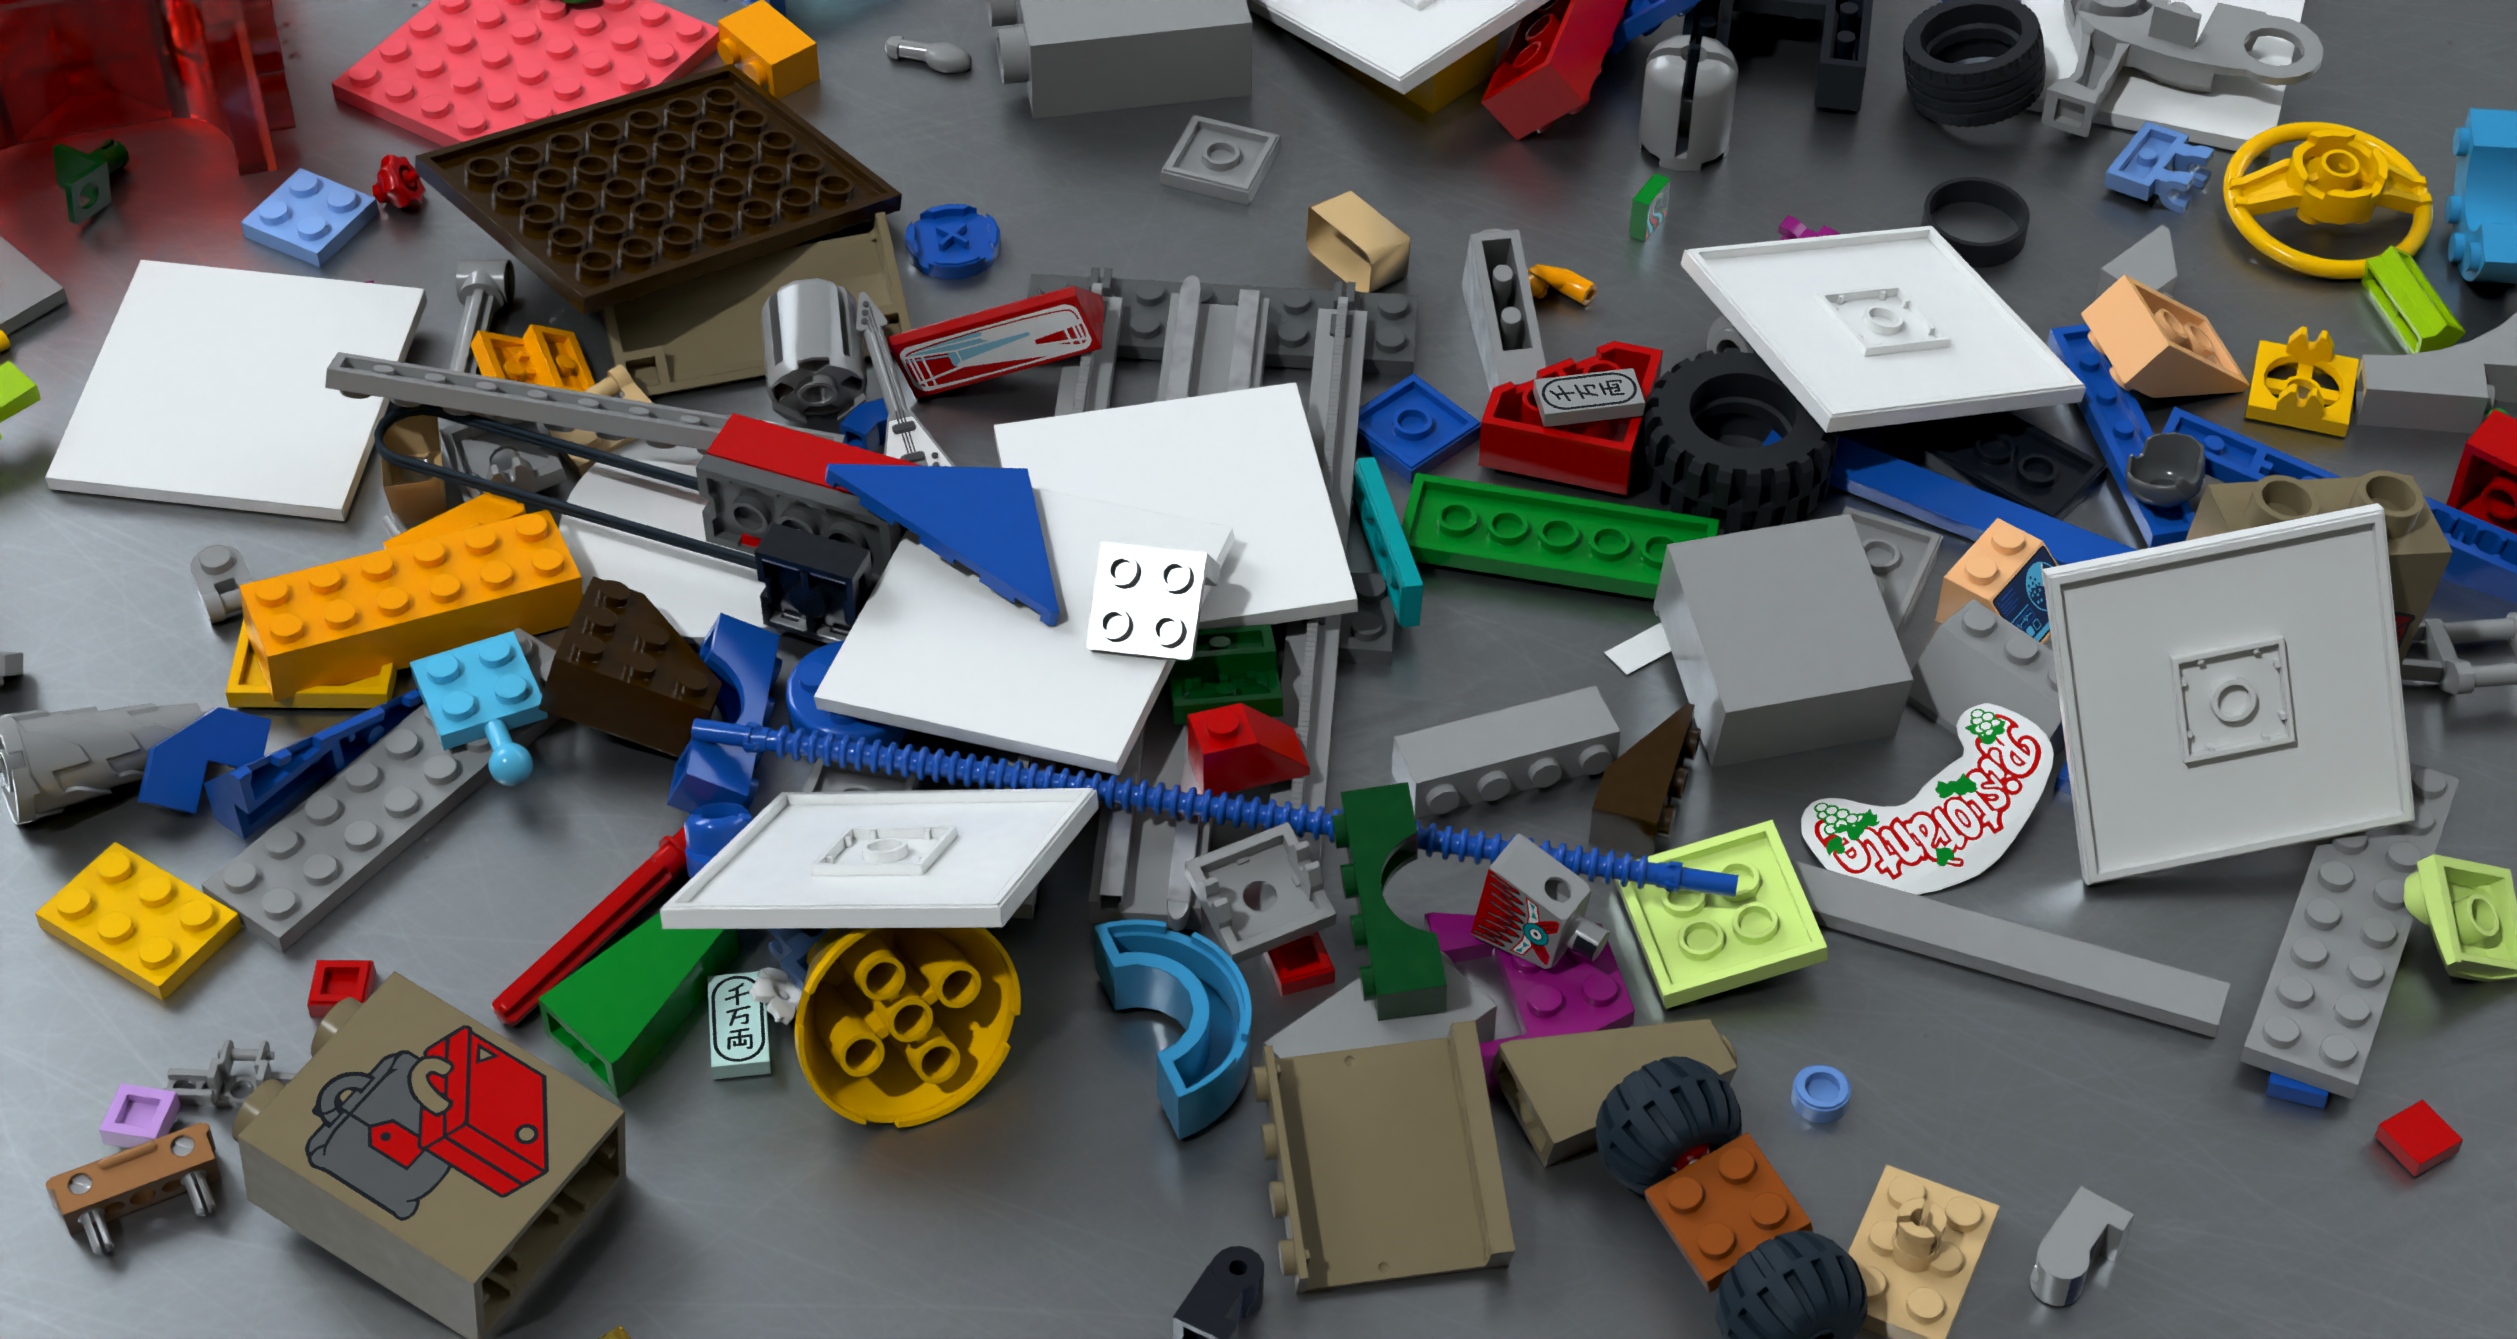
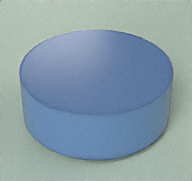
[1791,1065,1851,1124]

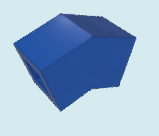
[840,398,888,452]

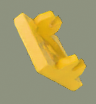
[2245,326,2359,437]

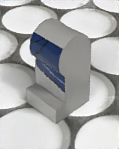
[2030,1186,2134,1306]

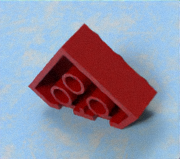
[1478,341,1663,495]

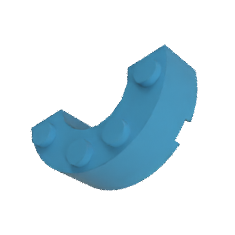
[2445,108,2517,284]
[1094,919,1252,1139]

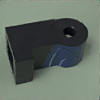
[1173,1246,1264,1339]

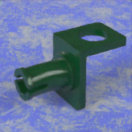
[53,139,129,225]

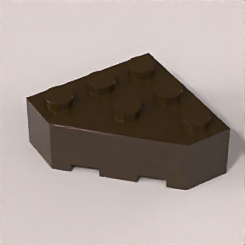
[539,576,722,757]

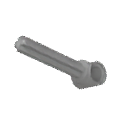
[449,260,515,375]

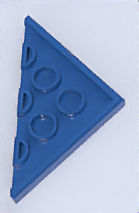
[825,463,1059,626]

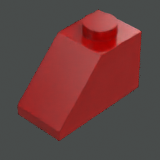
[1188,703,1310,796]

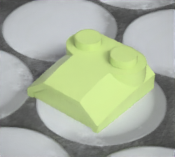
[2403,854,2517,982]

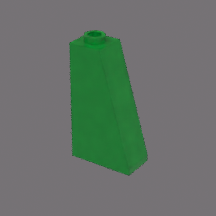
[538,912,740,1099]

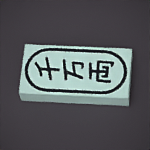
[707,971,771,1079]

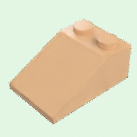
[2081,274,2250,398]

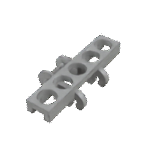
[163,1040,297,1107]

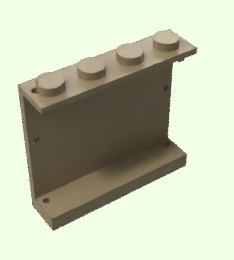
[1252,1020,1516,1294]

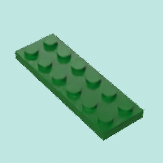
[1401,473,1720,599]

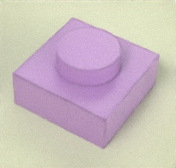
[99,1083,181,1148]

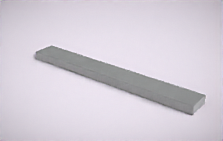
[1790,859,2230,1038]

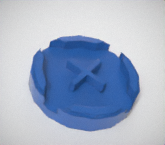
[905,204,1001,280]

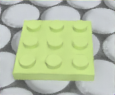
[1615,820,1828,1009]

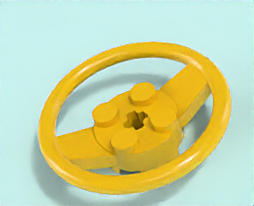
[2223,122,2433,280]

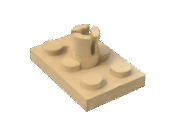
[1848,1164,2000,1339]

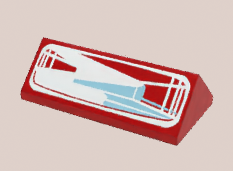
[887,286,1104,399]

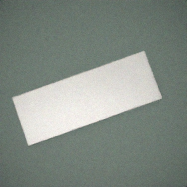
[1604,622,1671,675]

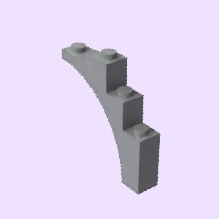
[2353,312,2517,434]

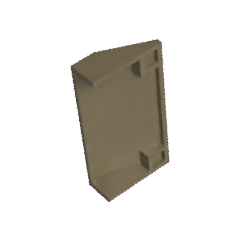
[602,212,912,399]

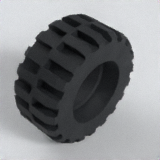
[1640,348,1839,534]

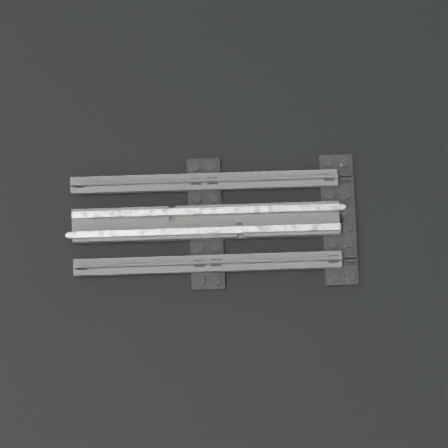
[994,267,1418,936]

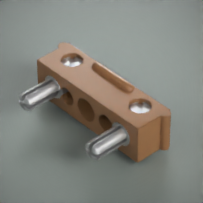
[45,1122,221,1255]

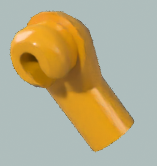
[1527,264,1597,306]

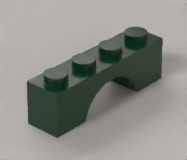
[1331,782,1447,1021]

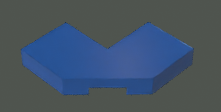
[137,707,272,814]

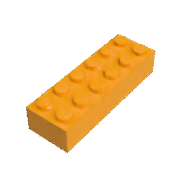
[239,509,583,702]

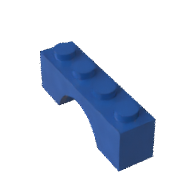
[666,613,782,813]

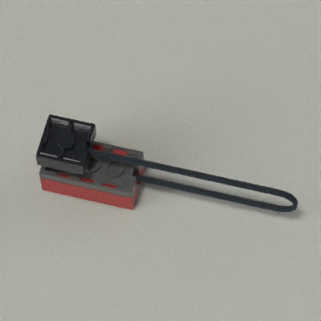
[374,404,922,644]

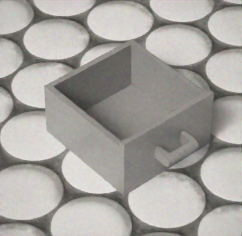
[1653,513,1914,768]

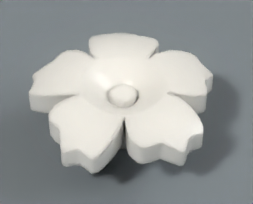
[749,967,802,1025]

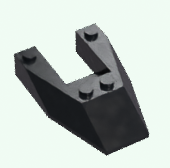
[1682,0,1873,111]

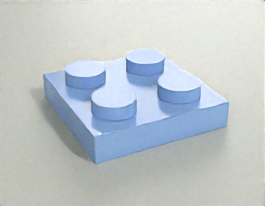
[240,168,379,268]

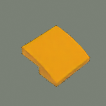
[470,324,595,392]

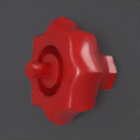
[372,155,426,210]

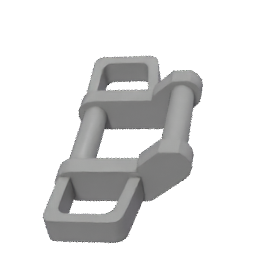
[2400,612,2517,694]

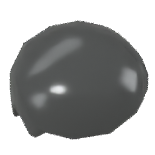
[2125,432,2205,508]

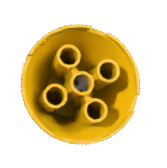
[794,928,1021,1128]

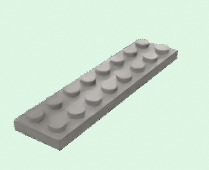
[201,628,562,952]
[2239,762,2460,1100]

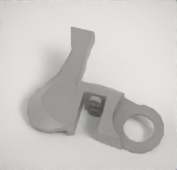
[2041,0,2324,137]

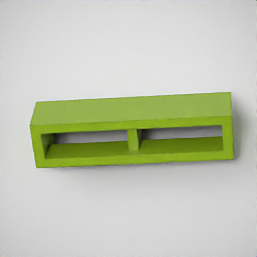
[2361,245,2466,354]

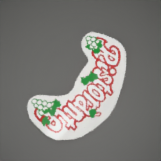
[1801,703,2054,895]

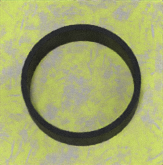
[1921,177,2030,268]

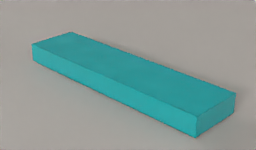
[1352,457,1424,628]

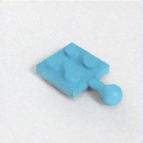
[410,631,548,787]

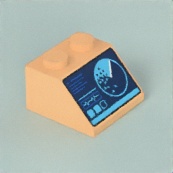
[1935,518,2059,645]

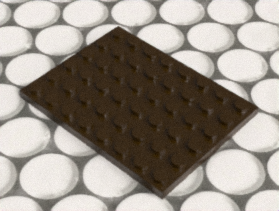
[415,64,902,315]

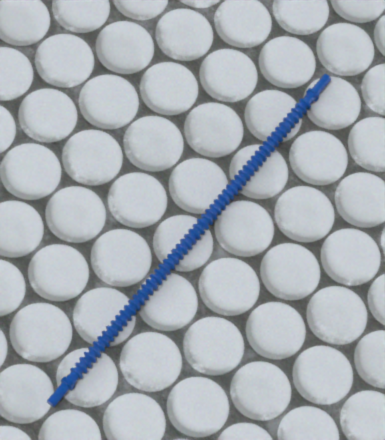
[691,718,1739,898]

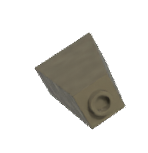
[1490,1018,1738,1168]

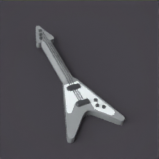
[856,292,956,467]

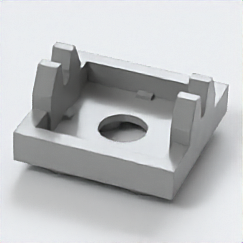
[440,412,567,502]
[1185,822,1337,964]

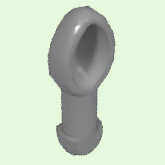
[885,36,972,73]

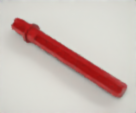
[491,827,688,1027]

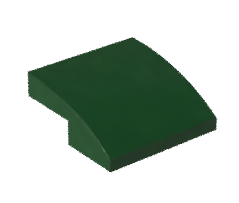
[1168,624,1284,725]

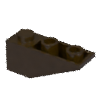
[1589,703,1701,856]

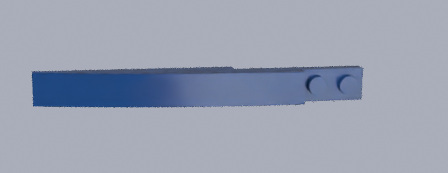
[2162,406,2517,603]

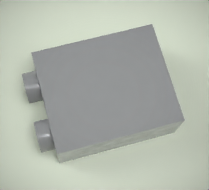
[986,0,1252,119]

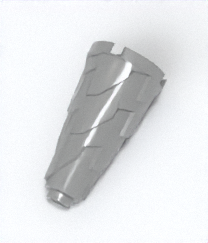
[0,703,210,825]

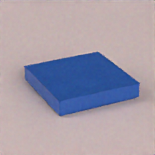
[1357,373,1481,484]

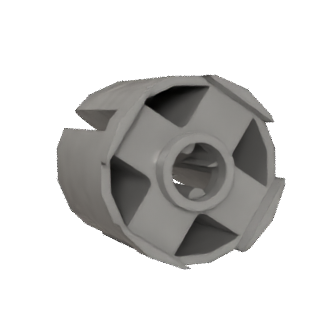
[1638,35,1738,172]
[761,278,868,424]

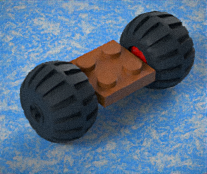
[1596,1056,1868,1339]

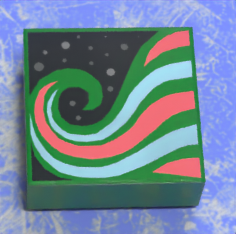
[1629,173,1671,242]

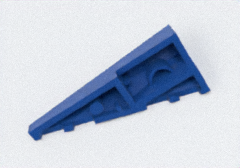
[204,688,423,839]

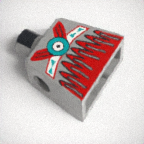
[1471,833,1610,969]

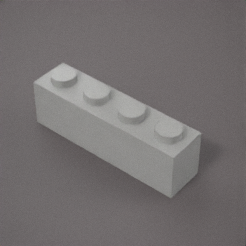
[1392,685,1621,819]

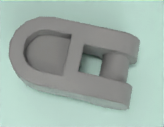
[190,545,254,624]

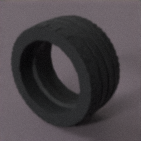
[1903,0,2046,127]

